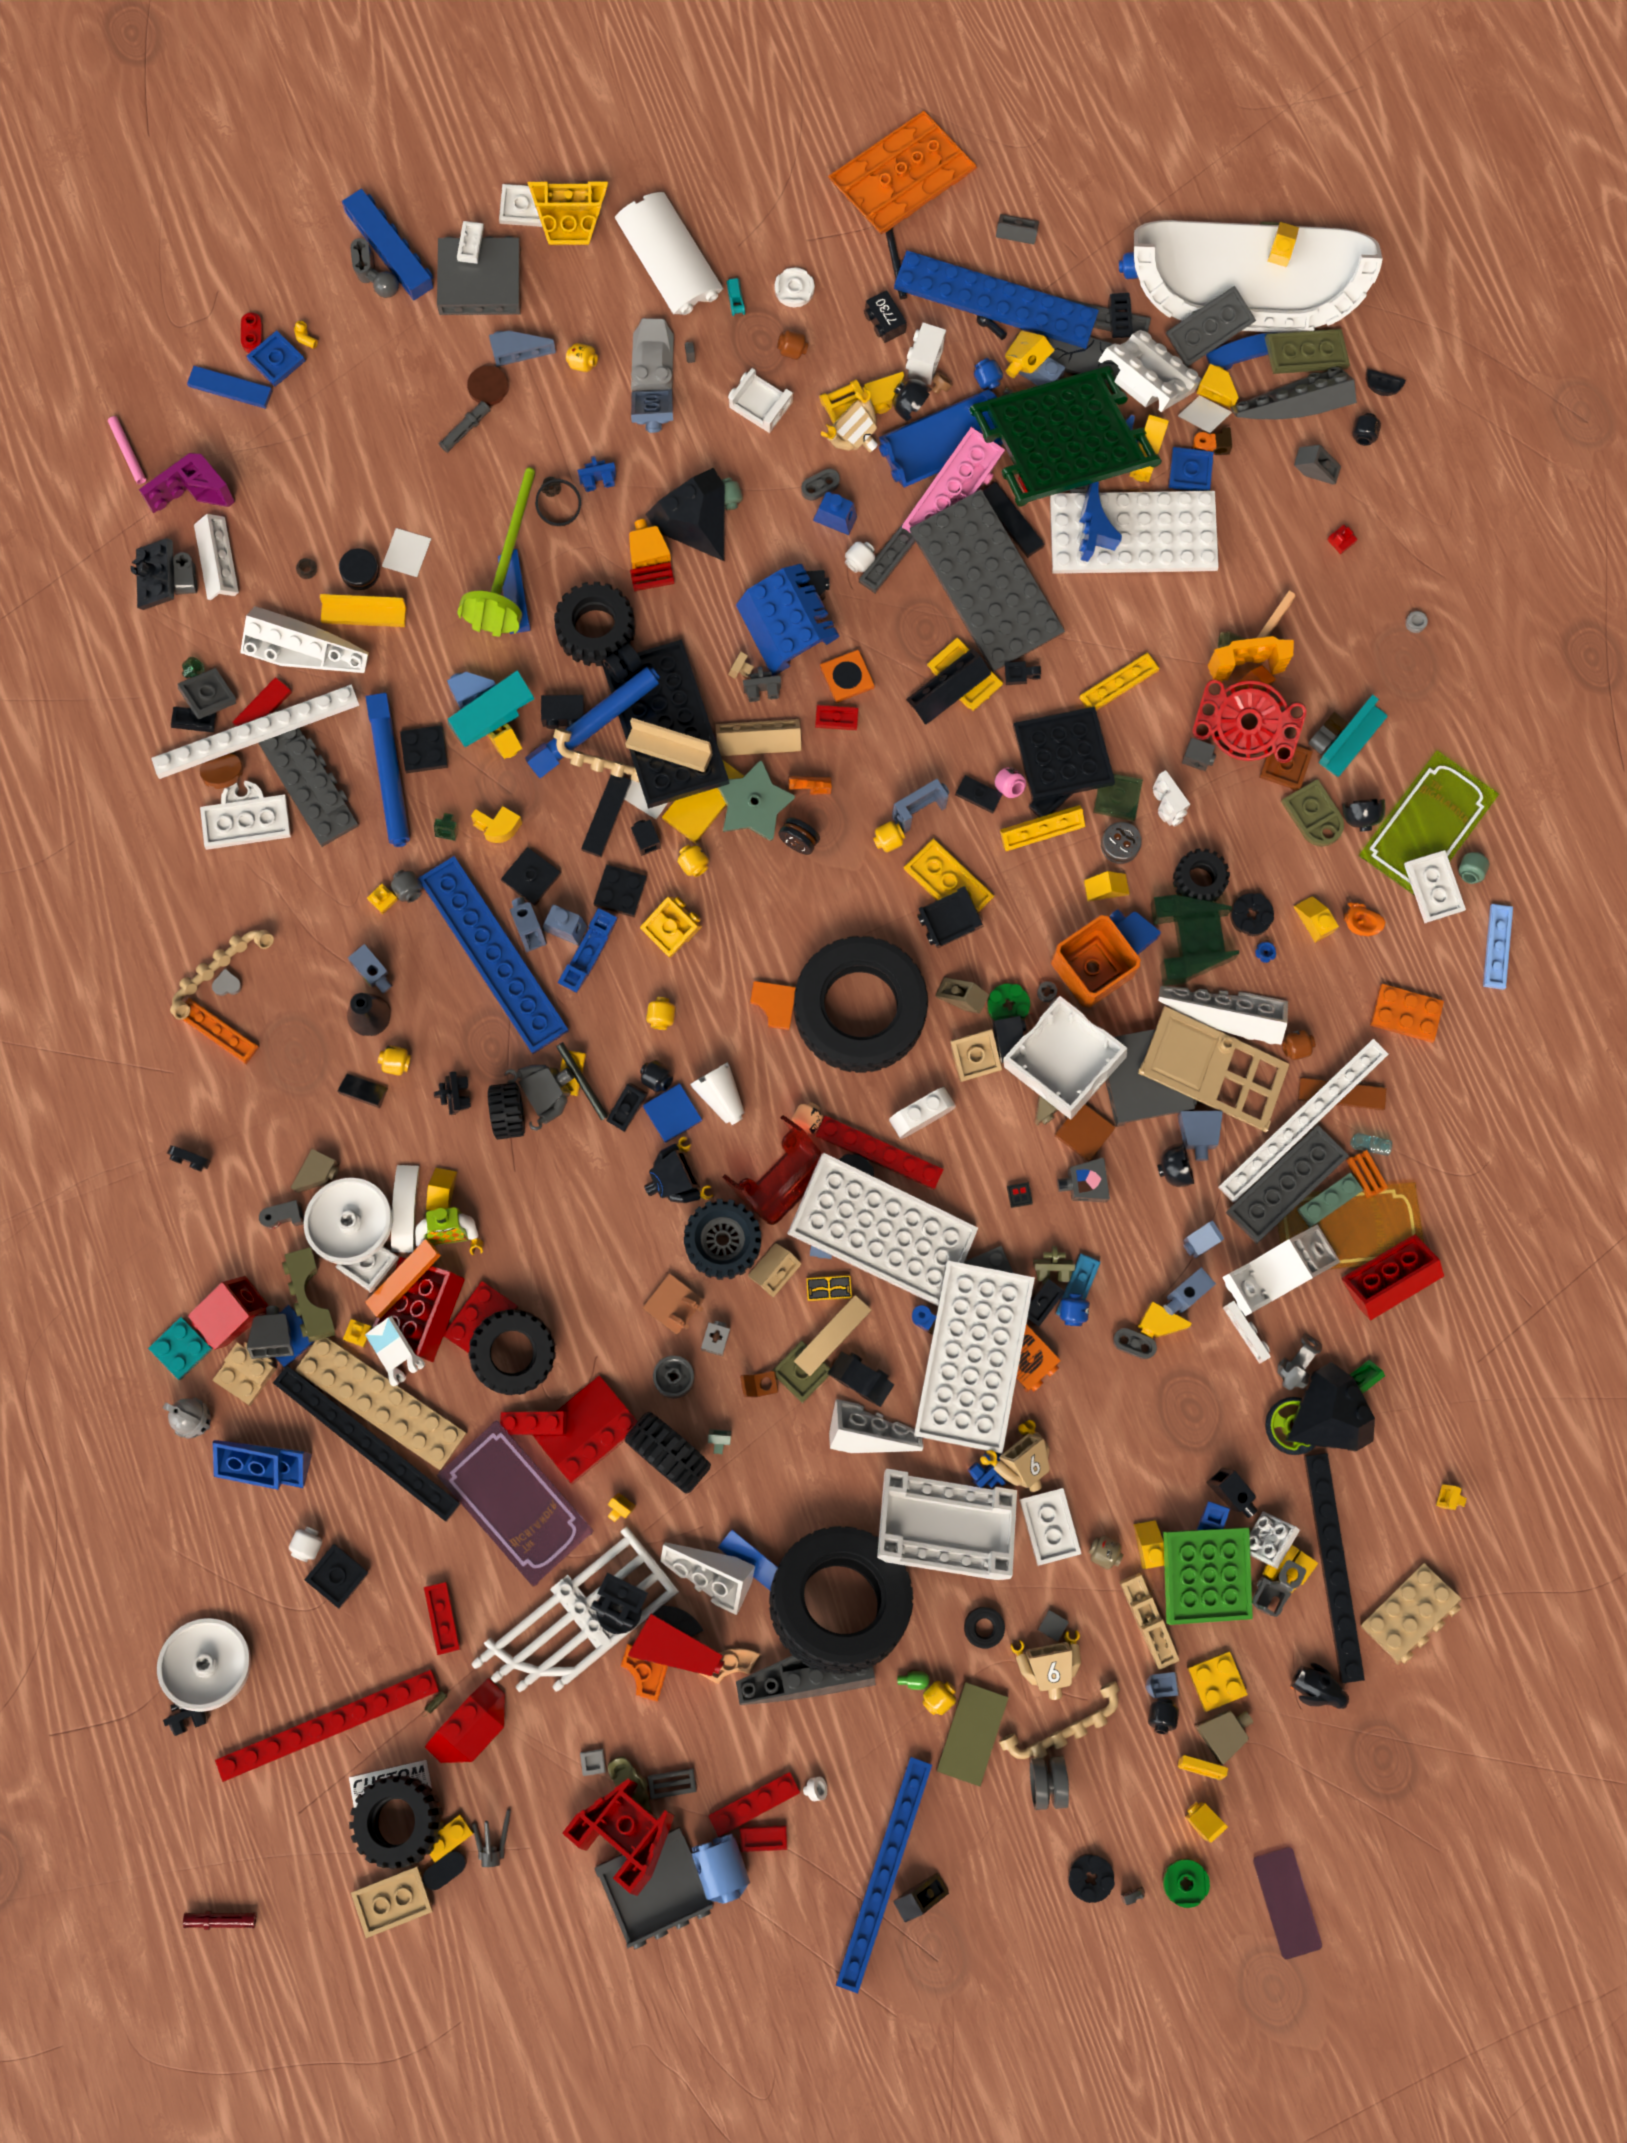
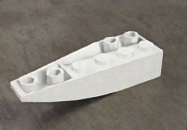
[240,606,369,673]

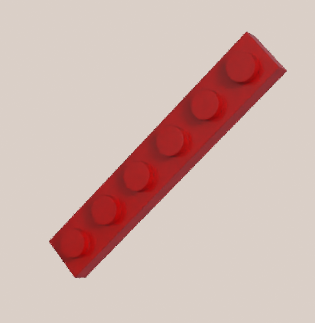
[816,1116,944,1190]

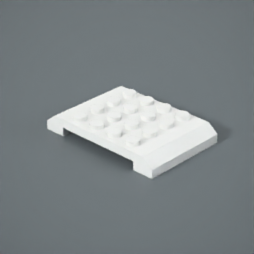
[877,1469,1017,1580]

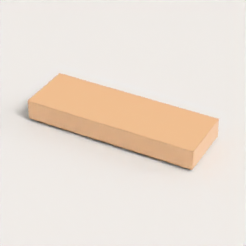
[1257,590,1295,638]

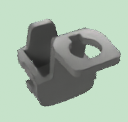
[1277,1333,1322,1390]
[1252,1560,1306,1617]

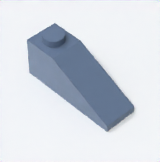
[489,331,556,367]

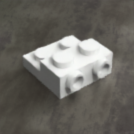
[1153,770,1190,827]

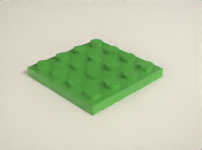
[1163,1527,1253,1625]

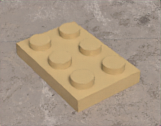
[351,1866,433,1938]

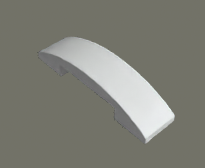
[391,1165,419,1253]

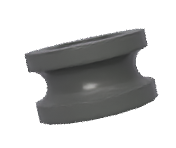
[1037,981,1057,1002]

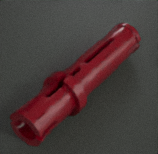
[183,1911,256,1930]

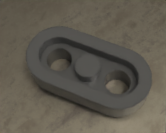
[801,469,840,501]
[1113,1328,1157,1359]

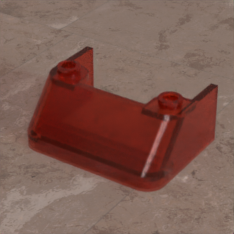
[722,1115,822,1225]

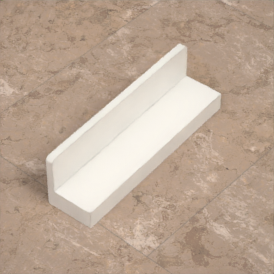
[194,514,239,600]

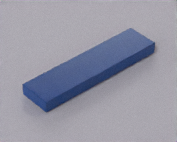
[187,366,272,409]

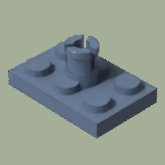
[631,390,673,433]

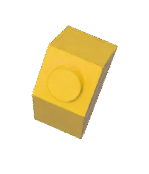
[1267,222,1299,267]
[1197,364,1239,409]
[865,372,904,414]
[488,723,522,759]
[1294,896,1339,943]
[1137,1302,1192,1338]
[1133,1520,1164,1569]
[1185,1802,1228,1843]

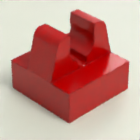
[1327,525,1358,555]

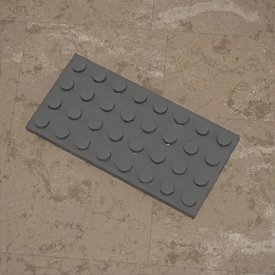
[909,490,1065,672]

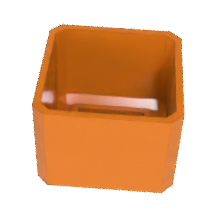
[1051,915,1141,1008]

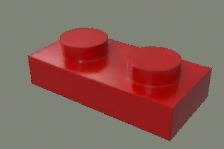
[815,705,858,731]

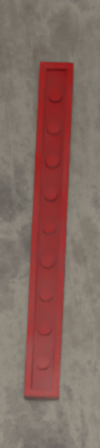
[215,1670,440,1782]

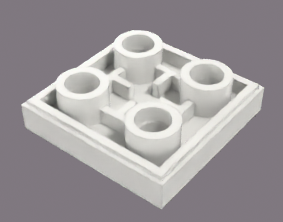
[1250,1511,1300,1569]

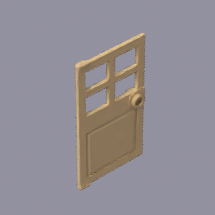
[1138,1006,1289,1132]

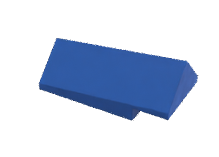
[213,1440,312,1490]

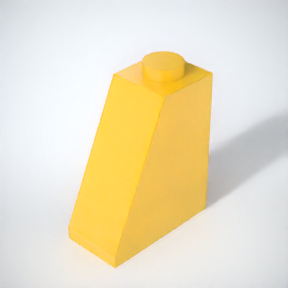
[1129,415,1169,482]

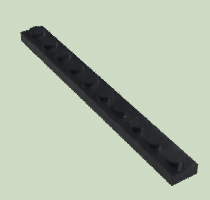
[273,1366,461,1522]
[1304,1453,1365,1683]

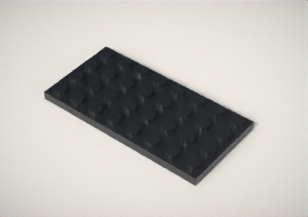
[602,639,730,809]

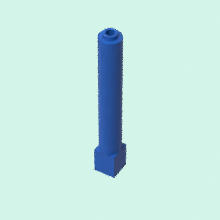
[525,667,660,778]
[365,693,410,847]

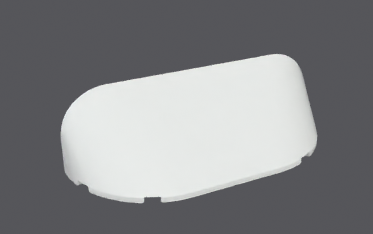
[1134,220,1383,333]

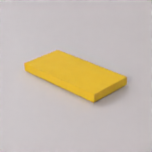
[662,760,744,844]
[904,838,994,913]

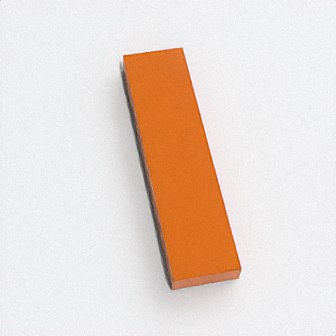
[182,998,259,1064]
[365,1239,441,1319]

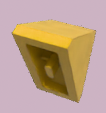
[1084,871,1130,902]
[426,1168,458,1211]

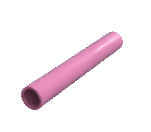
[108,416,146,484]

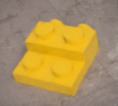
[640,897,702,957]

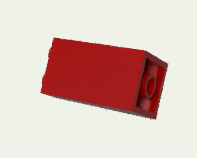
[628,1614,725,1676]

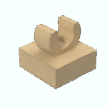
[728,652,753,679]

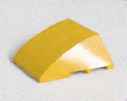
[527,182,609,245]

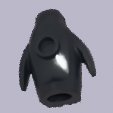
[1290,1663,1349,1709]

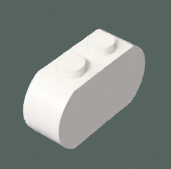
[889,1087,956,1139]

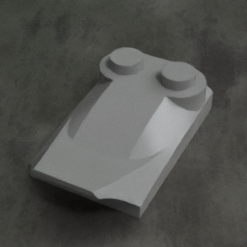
[631,318,674,391]

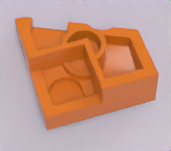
[788,776,832,795]

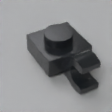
[1004,661,1041,685]

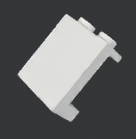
[728,368,793,433]

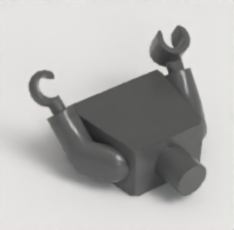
[504,1065,574,1131]

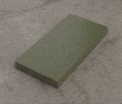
[1265,329,1350,374]
[936,1682,1009,1787]

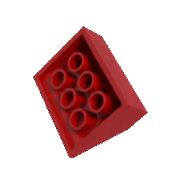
[372,1257,465,1362]
[532,1375,638,1485]

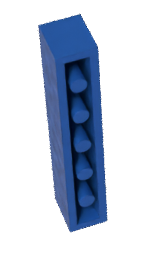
[342,188,433,301]

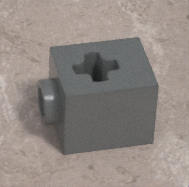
[1182,738,1216,771]

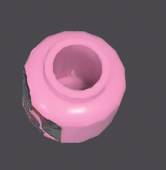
[995,767,1026,798]

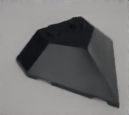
[645,468,725,562]
[1285,1362,1375,1452]

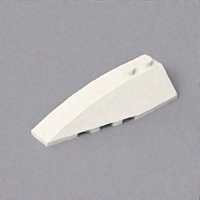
[1158,986,1288,1045]

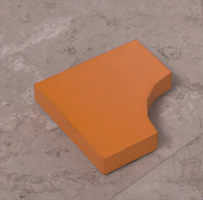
[750,981,796,1030]
[621,1644,668,1702]

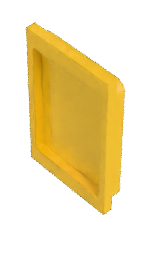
[927,638,1003,711]

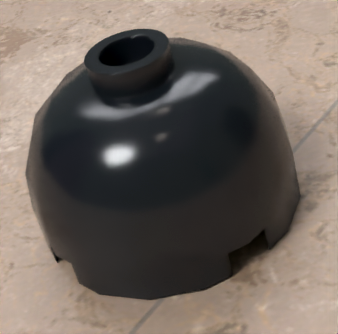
[893,379,932,421]
[1342,799,1386,832]
[1157,1143,1194,1187]

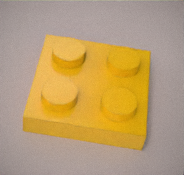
[1187,1651,1248,1712]

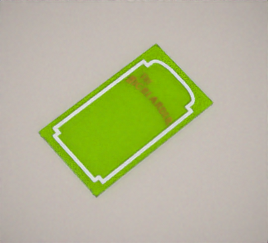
[1358,751,1499,896]

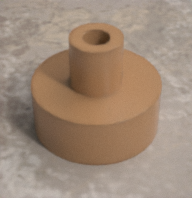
[932,372,953,394]

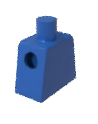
[813,492,857,535]
[1109,909,1161,955]

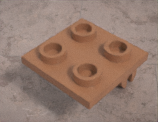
[642,1273,704,1335]

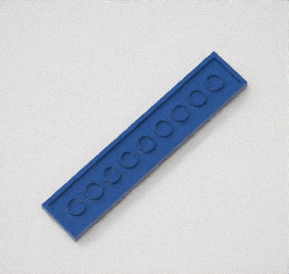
[894,250,1099,349]
[418,856,569,1055]

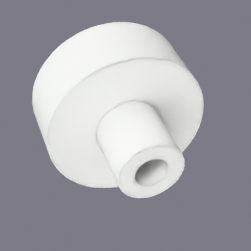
[803,1777,827,1802]

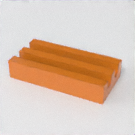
[1347,1150,1388,1199]

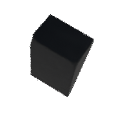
[606,1083,648,1132]

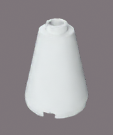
[690,1062,745,1125]

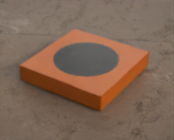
[820,650,875,703]

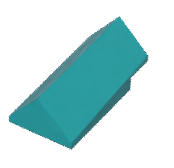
[448,670,534,747]

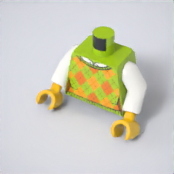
[415,1207,484,1255]

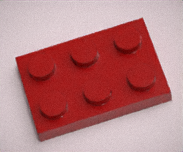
[444,1281,518,1354]

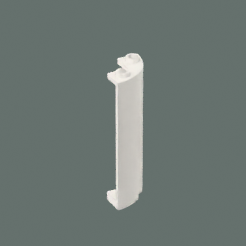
[615,192,723,315]

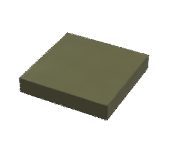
[772,1341,831,1404]

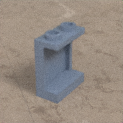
[892,779,949,834]

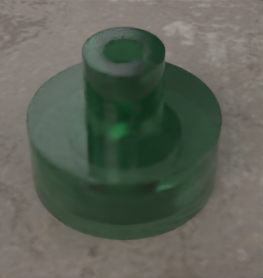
[182,657,205,678]

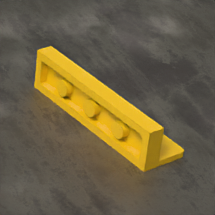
[320,594,407,627]

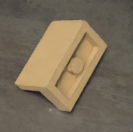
[748,1243,801,1298]

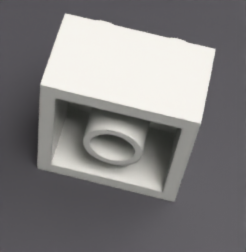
[906,323,946,385]

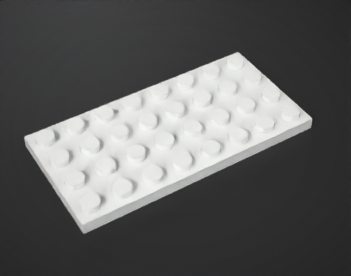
[1050,491,1218,574]
[787,1153,978,1306]
[914,1260,1035,1454]

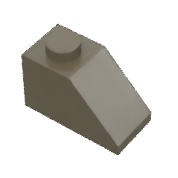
[935,977,989,1014]
[291,1149,339,1193]

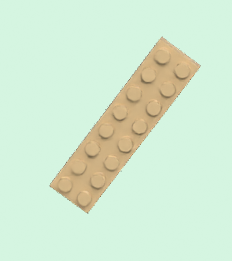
[295,1337,467,1471]

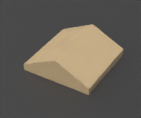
[950,1029,1002,1082]

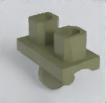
[1033,1246,1075,1282]

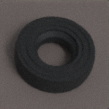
[964,1607,1005,1649]

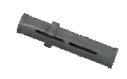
[438,401,491,453]

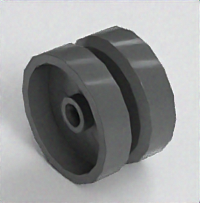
[1030,1756,1069,1810]

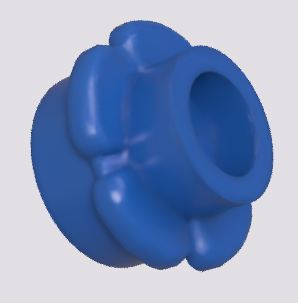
[1255,942,1276,963]

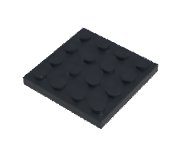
[1013,707,1115,802]

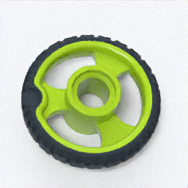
[1265,1397,1316,1455]

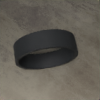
[535,479,581,526]

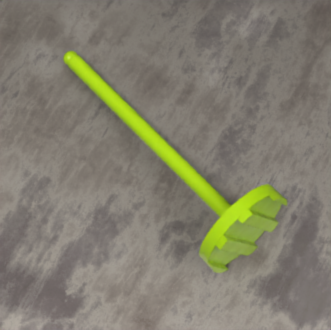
[457,467,535,637]

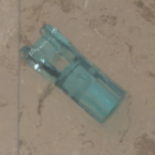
[1350,1133,1392,1156]

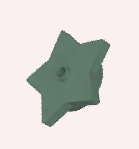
[718,761,795,841]

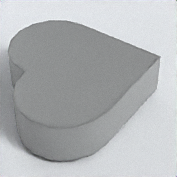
[212,969,242,996]

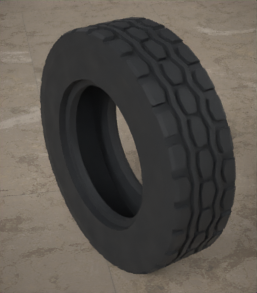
[794,936,928,1073]
[769,1526,914,1674]

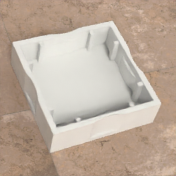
[1004,996,1127,1120]

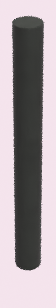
[556,1042,608,1120]

